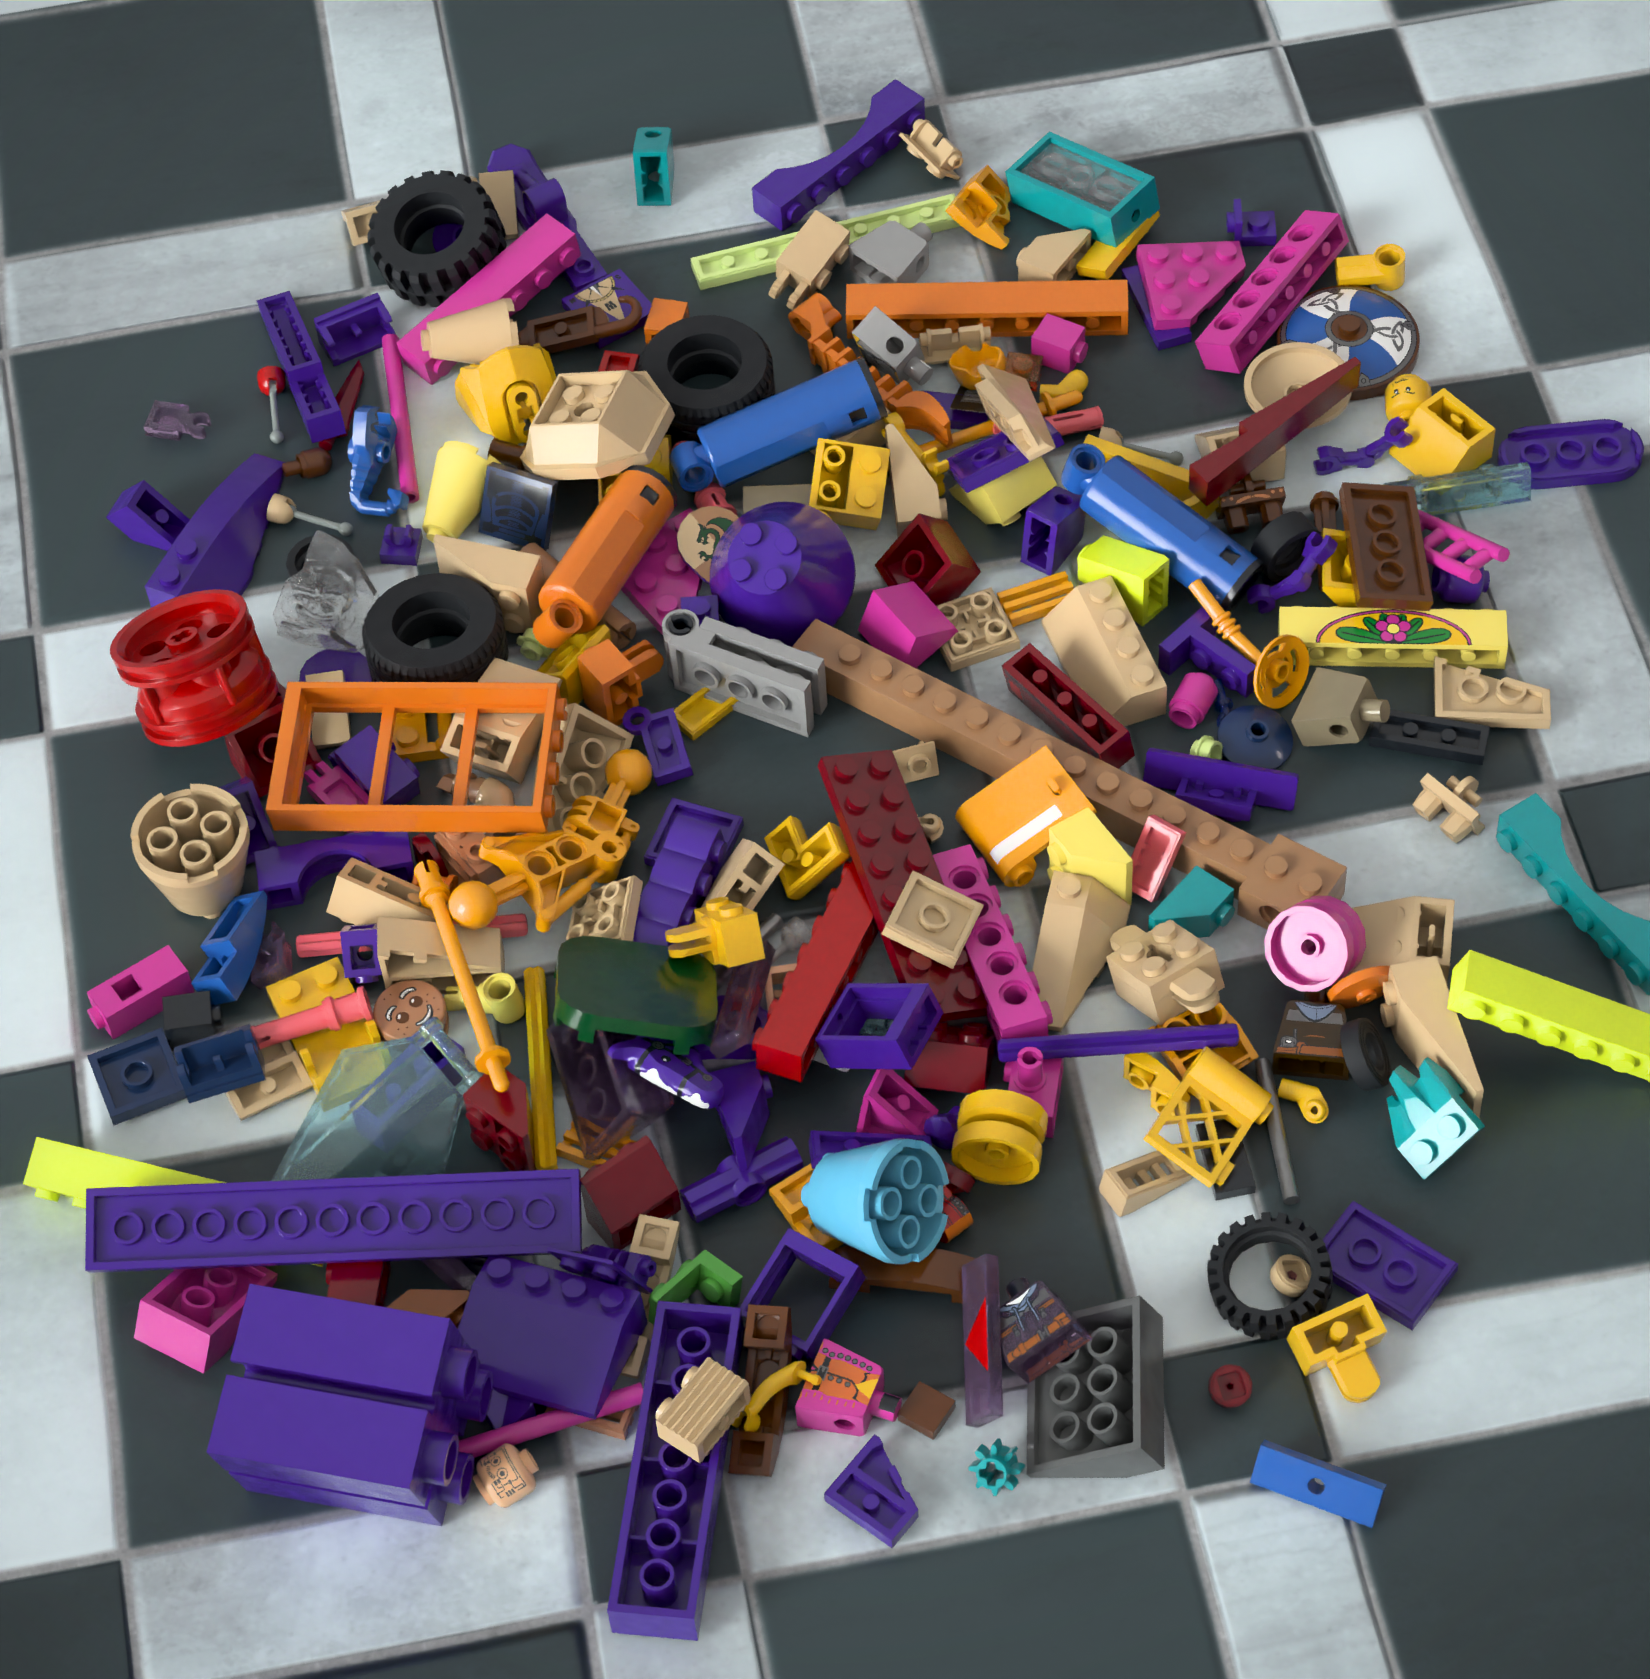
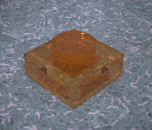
[1005,352,1043,392]

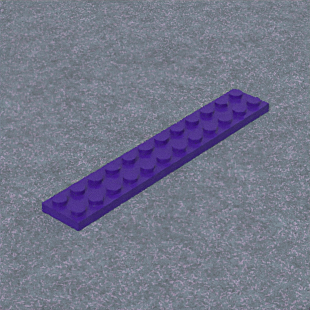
[85,1169,582,1273]

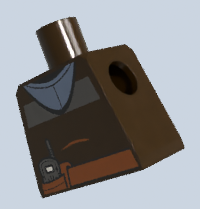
[1272,988,1349,1081]

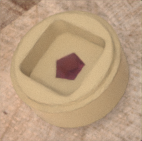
[1270,1254,1312,1297]

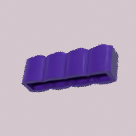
[633,815,727,946]

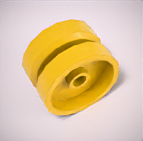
[951,1089,1048,1185]

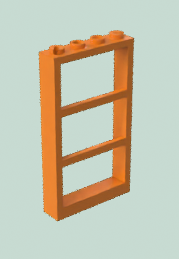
[266,682,568,833]

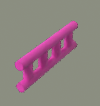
[1418,509,1510,584]

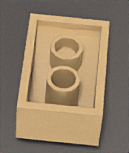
[433,534,545,633]

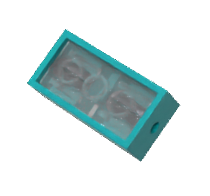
[1005,131,1160,247]

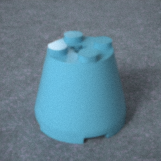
[801,1138,949,1264]

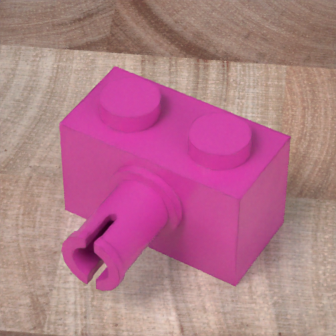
[1003,1047,1064,1138]

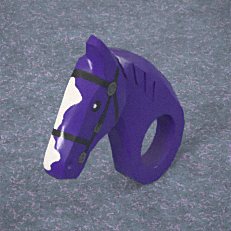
[607,995,768,1109]

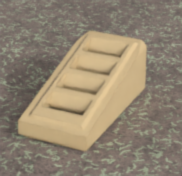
[1099,1150,1193,1217]

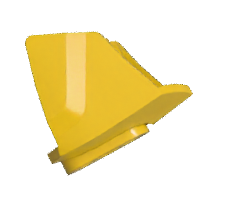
[455,343,557,444]

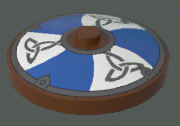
[1277,285,1420,400]

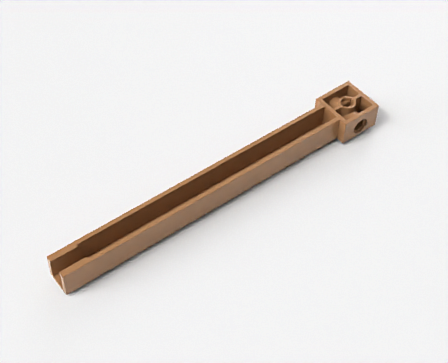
[792,619,1347,930]

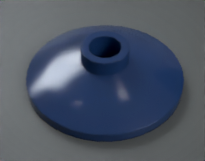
[1217,705,1293,770]

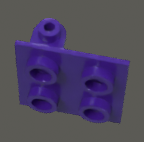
[546,1244,657,1295]

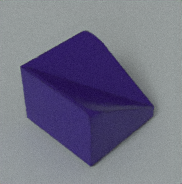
[485,1389,536,1429]

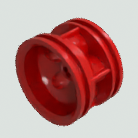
[110,589,279,747]

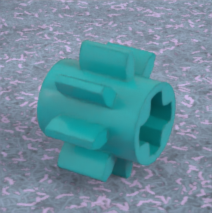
[968,1438,1025,1496]

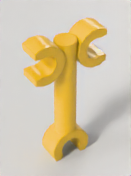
[881,412,949,497]

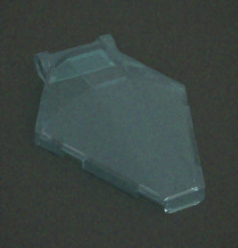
[271,1016,484,1181]

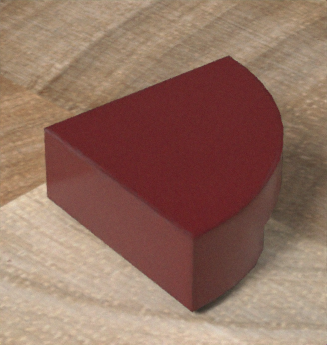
[412,832,449,877]

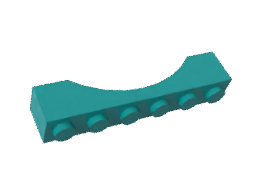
[1496,793,1650,996]

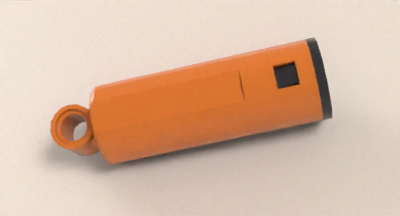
[533,465,677,649]

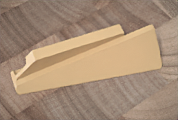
[975,364,1056,461]

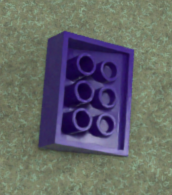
[458,1256,648,1420]

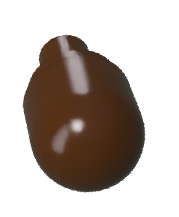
[282,447,333,479]

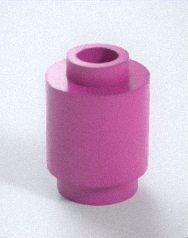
[1169,672,1218,729]

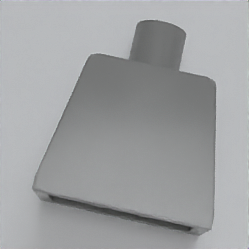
[849,221,933,284]

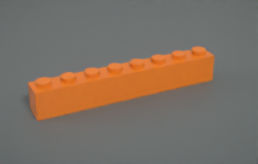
[846,280,1128,339]

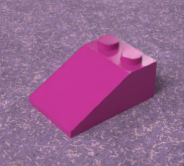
[134,1266,278,1374]

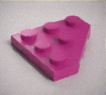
[1136,241,1246,330]
[621,508,703,635]

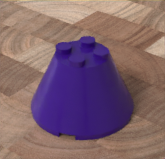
[709,502,856,647]

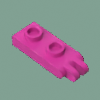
[304,761,369,833]

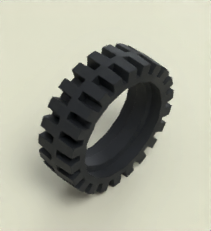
[1207,1212,1333,1340]

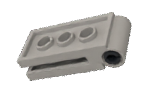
[662,609,828,737]

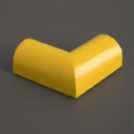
[764,815,851,900]

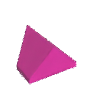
[856,1069,939,1135]

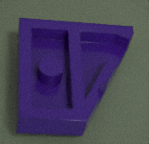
[824,1434,919,1548]

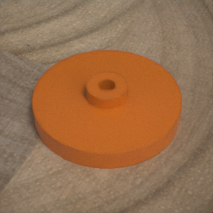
[1327,966,1390,1009]

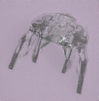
[273,530,379,653]

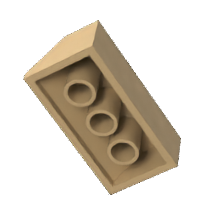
[1042,576,1167,727]

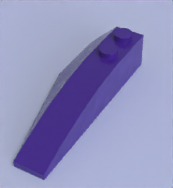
[145,453,285,608]

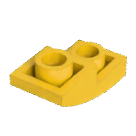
[1123,1053,1191,1117]

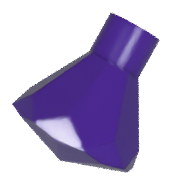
[924,1106,960,1150]

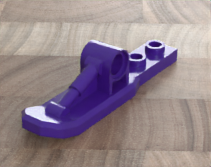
[487,143,608,292]

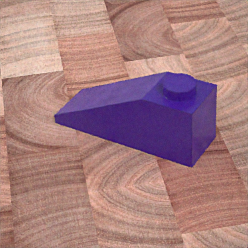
[709,1061,773,1171]

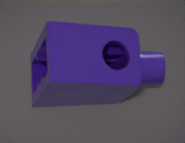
[1020,487,1086,576]

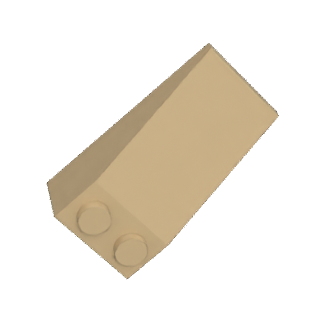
[1380,956,1484,1118]

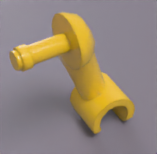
[731,1361,822,1432]

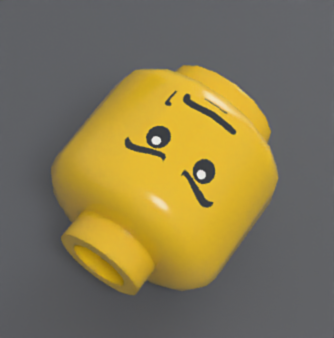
[1385,374,1432,421]

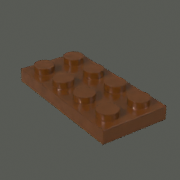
[1339,482,1433,611]

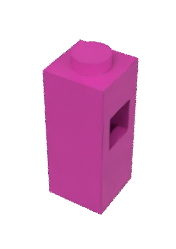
[87,945,194,1040]

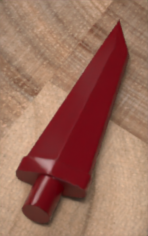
[318,360,365,451]

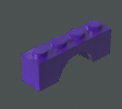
[254,832,415,910]

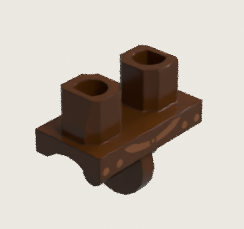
[1215,473,1286,535]

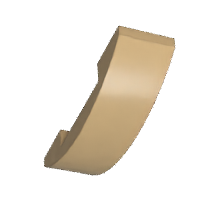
[620,1214,680,1379]

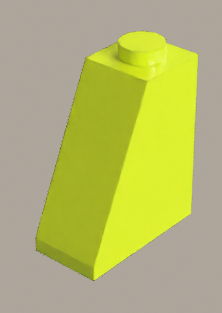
[1077,535,1169,627]

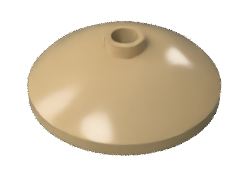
[1244,342,1352,429]

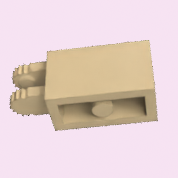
[769,210,850,310]

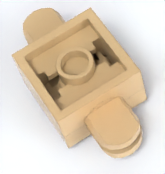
[1106,919,1225,1025]

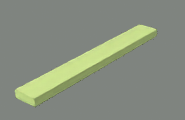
[690,193,961,290]

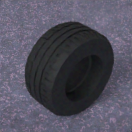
[638,315,775,444]
[362,573,509,682]

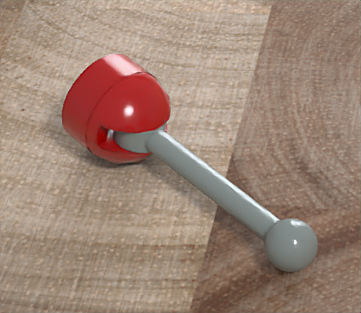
[257,366,286,444]

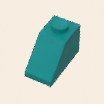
[1148,865,1235,938]

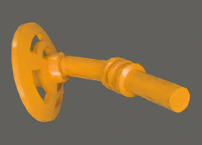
[1188,578,1309,709]

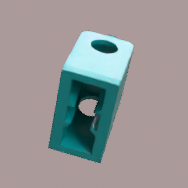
[633,127,674,206]

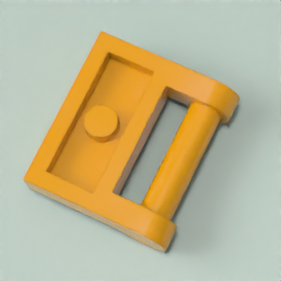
[392,713,452,763]

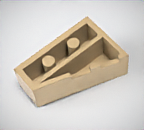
[377,916,505,994]

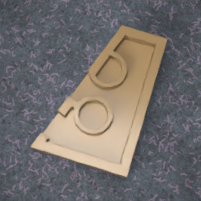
[1434,656,1551,729]

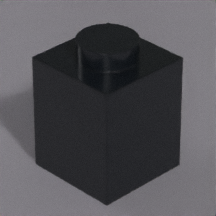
[162,990,224,1051]

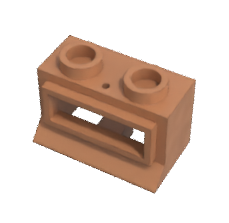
[434,832,506,885]

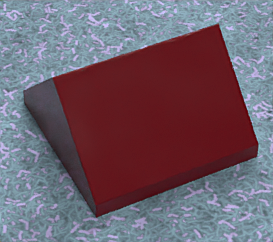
[224,701,322,798]

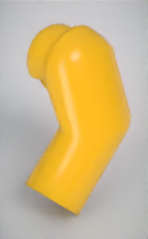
[1040,369,1089,398]
[1278,1078,1329,1124]

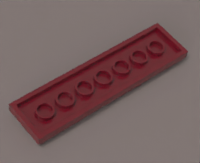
[817,749,989,1022]

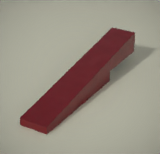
[1188,357,1361,507]

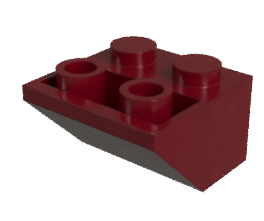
[904,1021,996,1094]
[463,1069,536,1171]
[580,1135,681,1251]

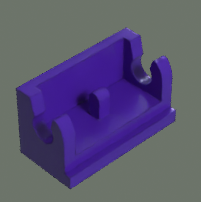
[314,293,396,367]

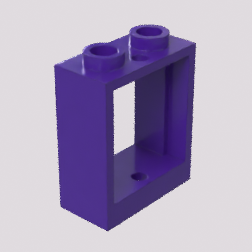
[815,983,944,1070]
[740,1228,866,1362]

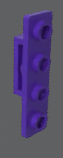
[1143,748,1299,822]

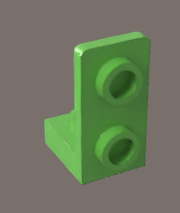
[648,1250,743,1325]

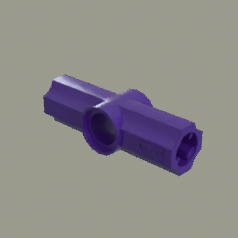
[679,1136,804,1223]

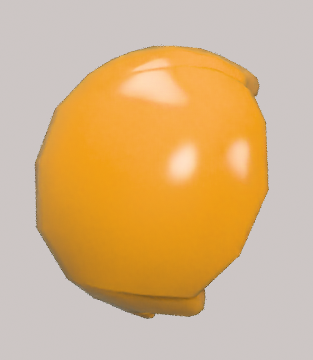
[948,342,1007,390]

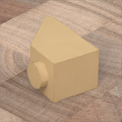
[1016,229,1091,281]

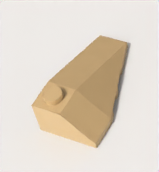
[531,703,634,832]

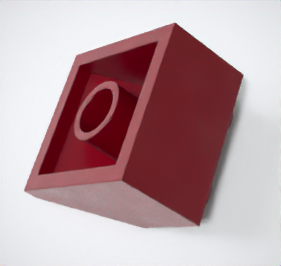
[875,513,981,606]

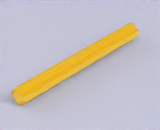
[523,966,558,1170]

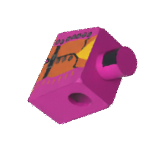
[795,1339,902,1436]

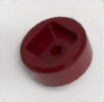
[943,1161,975,1194]
[1208,1364,1252,1408]

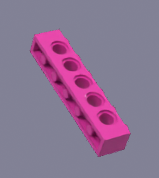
[1195,210,1349,374]
[933,844,1053,1042]

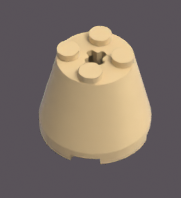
[130,784,250,919]

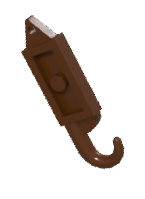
[518,295,642,354]

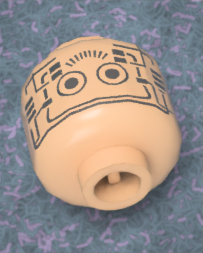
[473,1443,539,1508]

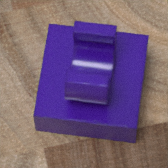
[379,524,423,566]

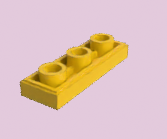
[1076,210,1160,280]

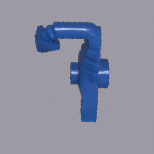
[348,405,410,517]

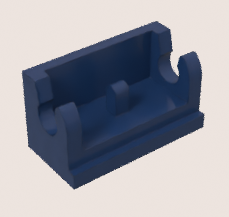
[174,1024,266,1104]

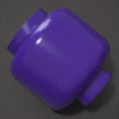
[1432,555,1490,604]

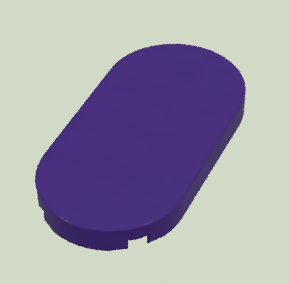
[1497,419,1644,490]

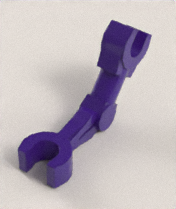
[1313,416,1413,475]
[1247,531,1338,614]

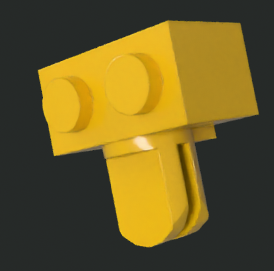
[665,897,765,968]
[1286,1293,1387,1403]

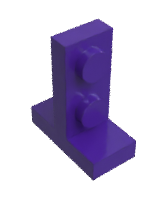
[1158,606,1256,698]

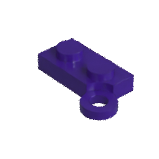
[622,706,694,786]

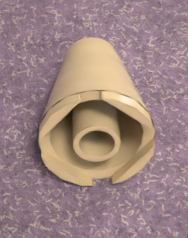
[420,298,519,365]

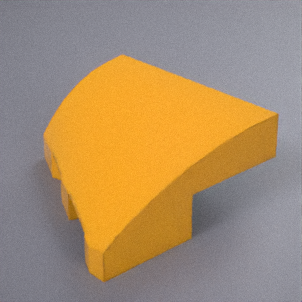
[945,165,1010,250]

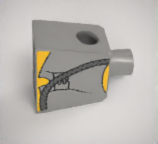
[852,306,933,386]

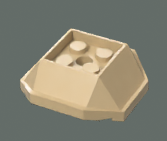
[520,370,675,480]

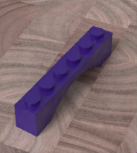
[752,79,925,232]

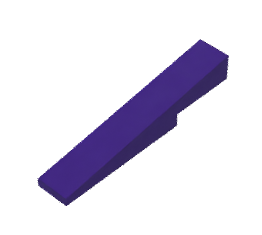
[256,291,346,443]

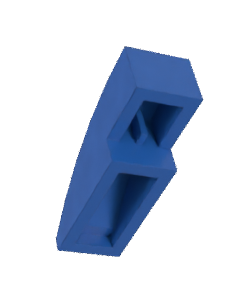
[191,890,267,1005]

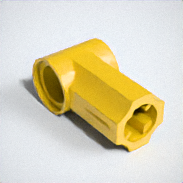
[1335,244,1405,291]

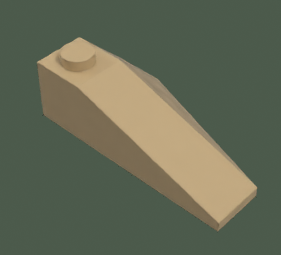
[1032,870,1131,1032]

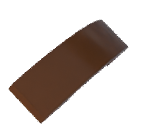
[829,1246,998,1307]
[728,1304,792,1477]

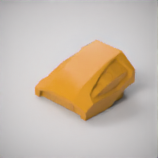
[1148,1001,1259,1096]

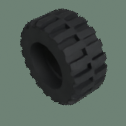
[367,170,507,307]

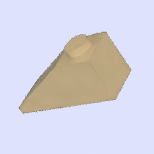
[885,424,948,537]
[693,838,785,923]
[326,857,451,925]

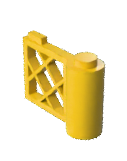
[1143,1046,1274,1188]

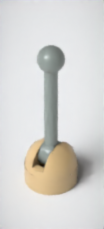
[1099,426,1183,466]
[266,493,353,536]

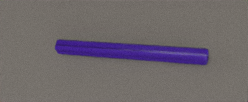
[997,1023,1239,1062]

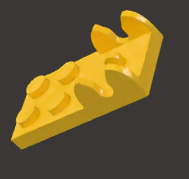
[265,956,394,1114]

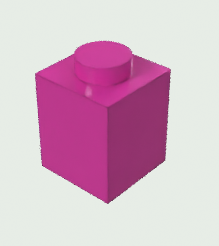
[1031,313,1088,374]

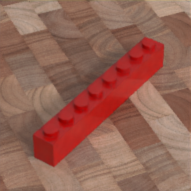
[752,860,879,1082]

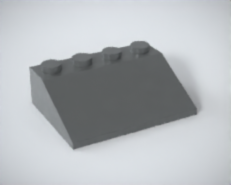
[1026,1295,1165,1478]

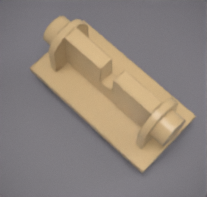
[899,119,963,180]
[919,323,991,365]
[893,741,940,783]

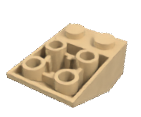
[440,658,563,784]
[1339,896,1455,984]

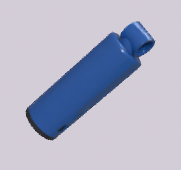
[669,357,888,492]
[1061,443,1265,612]

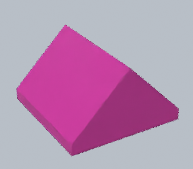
[858,581,958,668]

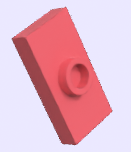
[1131,814,1187,903]

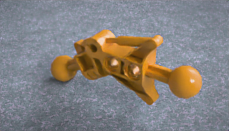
[449,748,652,933]

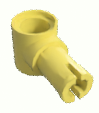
[444,972,526,1024]

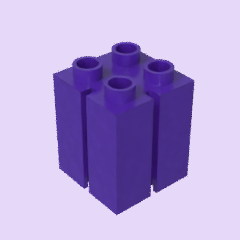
[207,1284,493,1526]

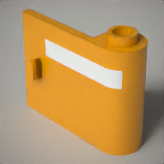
[955,745,1097,887]

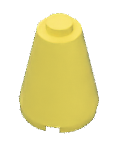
[422,441,501,543]

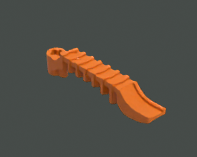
[788,293,953,448]

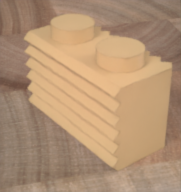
[655,1357,751,1463]

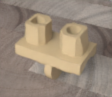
[1412,773,1485,844]

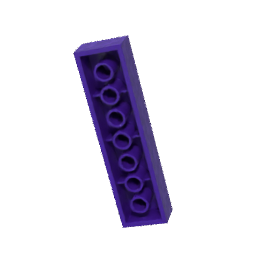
[607,1301,744,1641]

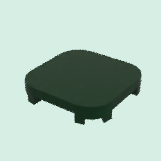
[553,936,718,1055]

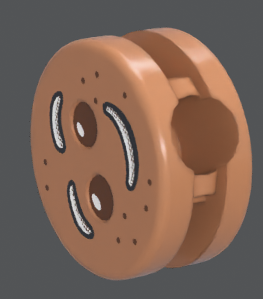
[373,980,449,1057]

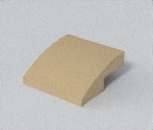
[225,1040,313,1121]

